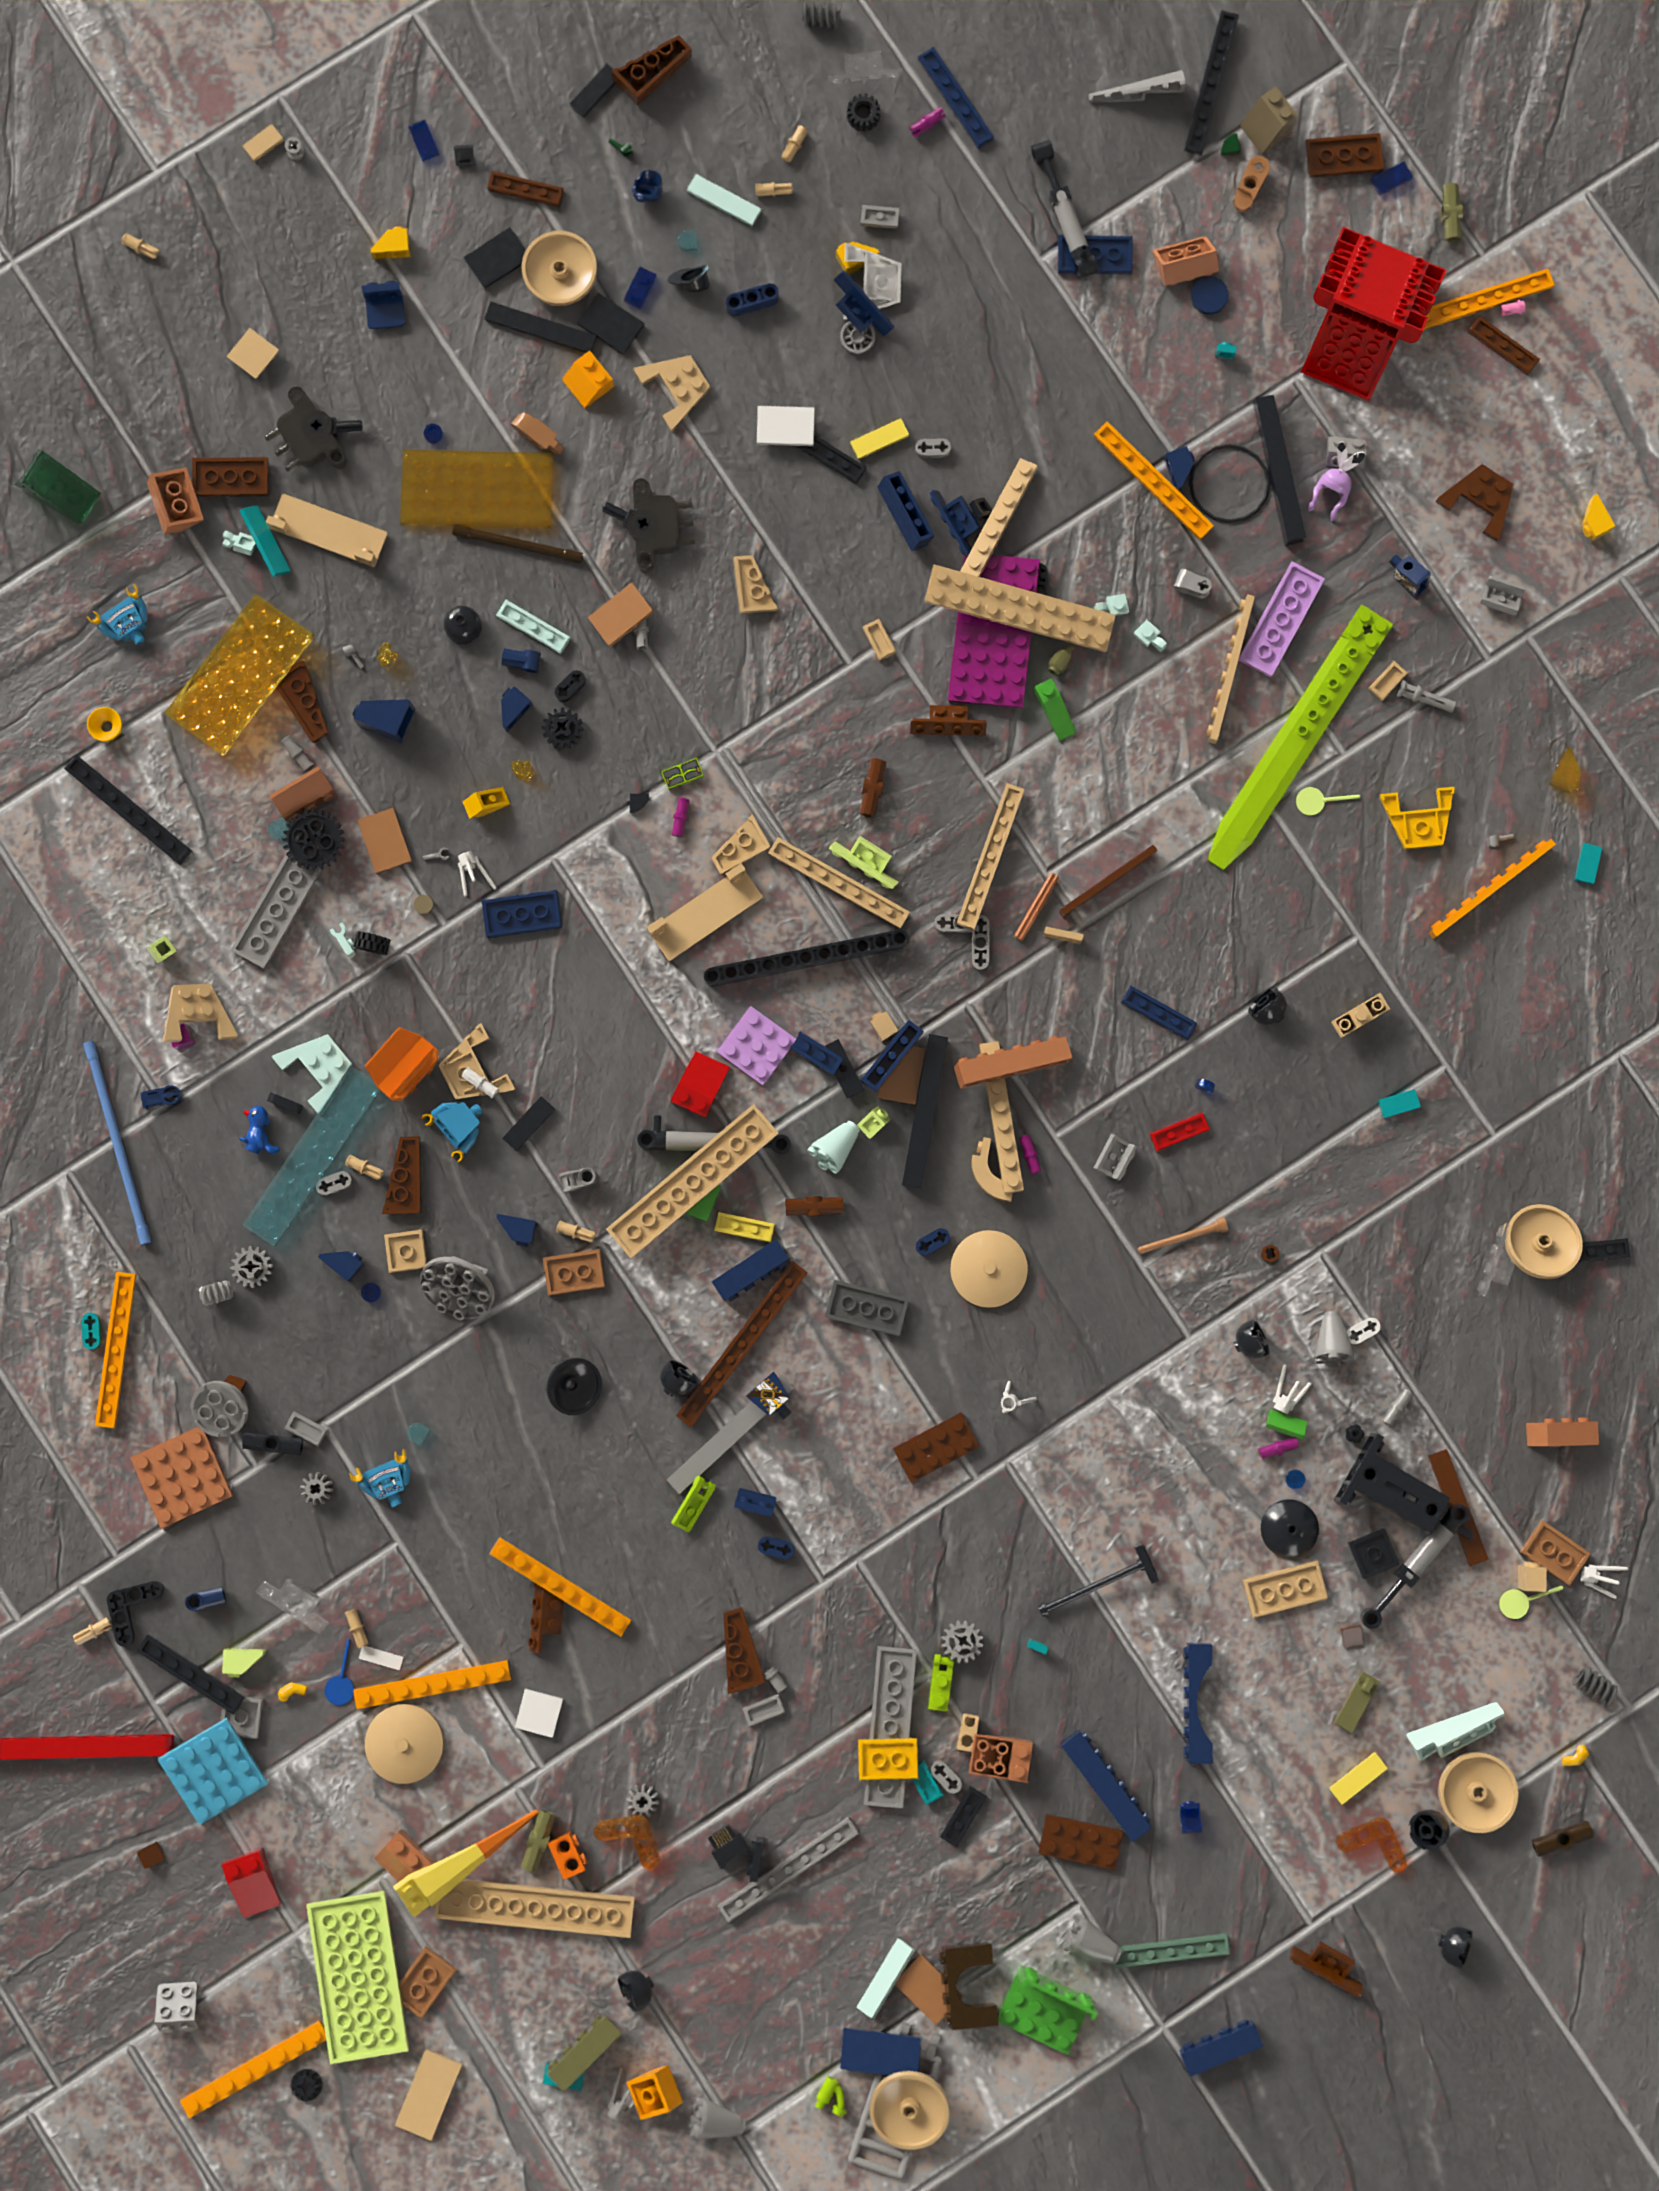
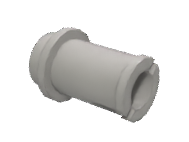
[764,1667,788,1693]

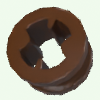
[1261,1245,1279,1262]

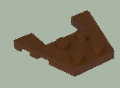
[1435,464,1514,542]

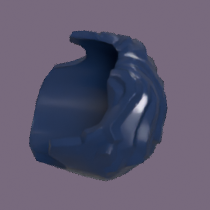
[631,170,662,203]

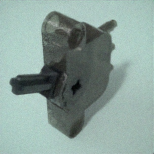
[265,386,363,472]
[602,478,695,573]

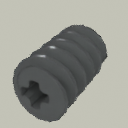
[802,1,841,30]
[1572,1666,1618,1708]

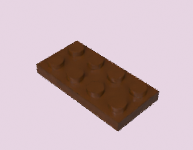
[1305,133,1384,178]
[192,457,269,497]
[893,1412,979,1483]
[1038,1813,1123,1870]

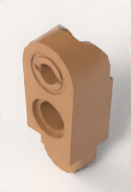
[1233,156,1270,212]
[511,413,564,455]

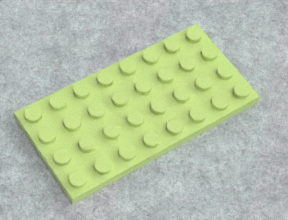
[306,1890,409,2064]

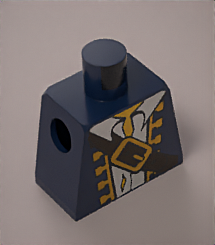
[1389,554,1431,599]
[746,1371,792,1420]

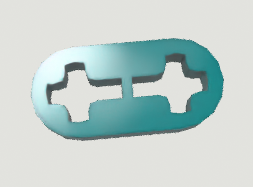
[81,1313,102,1350]

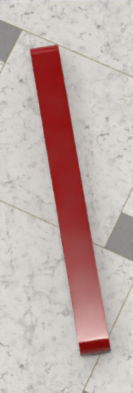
[0,1734,174,1760]

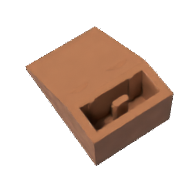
[969,1734,1033,1783]

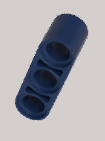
[726,283,779,316]

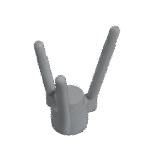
[608,2067,635,2122]

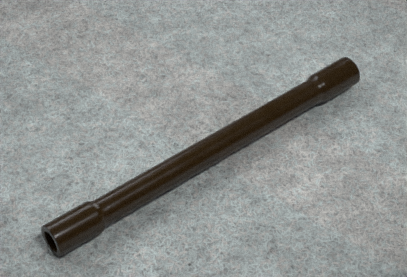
[452,524,583,564]

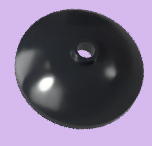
[546,1358,602,1415]
[1260,1499,1319,1558]

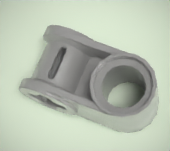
[1173,569,1212,599]
[559,1168,598,1193]

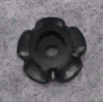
[1345,1424,1364,1443]

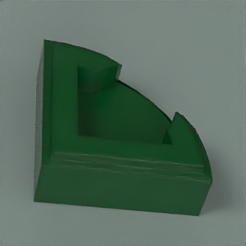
[1220,133,1240,156]

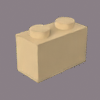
[1518,1562,1547,1592]

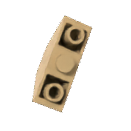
[1331,993,1390,1038]

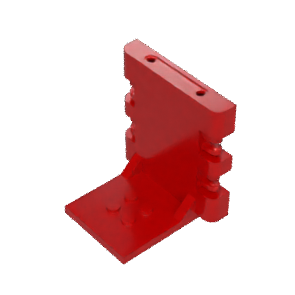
[1301,227,1446,401]

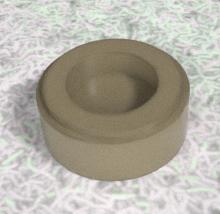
[414,895,434,915]

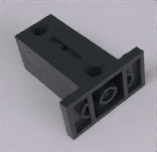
[1334,1433,1450,1532]

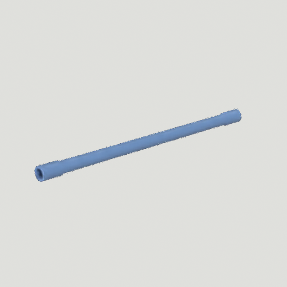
[83,1041,152,1245]

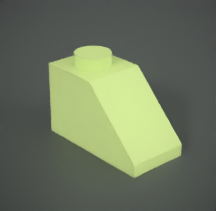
[222,1648,266,1678]

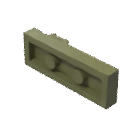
[1334,1671,1380,1733]

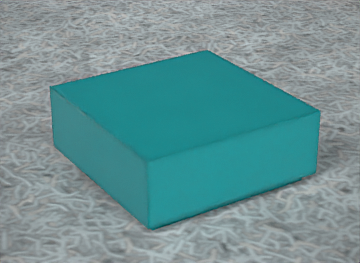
[1027,1639,1048,1654]

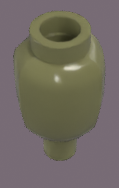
[1048,644,1075,676]

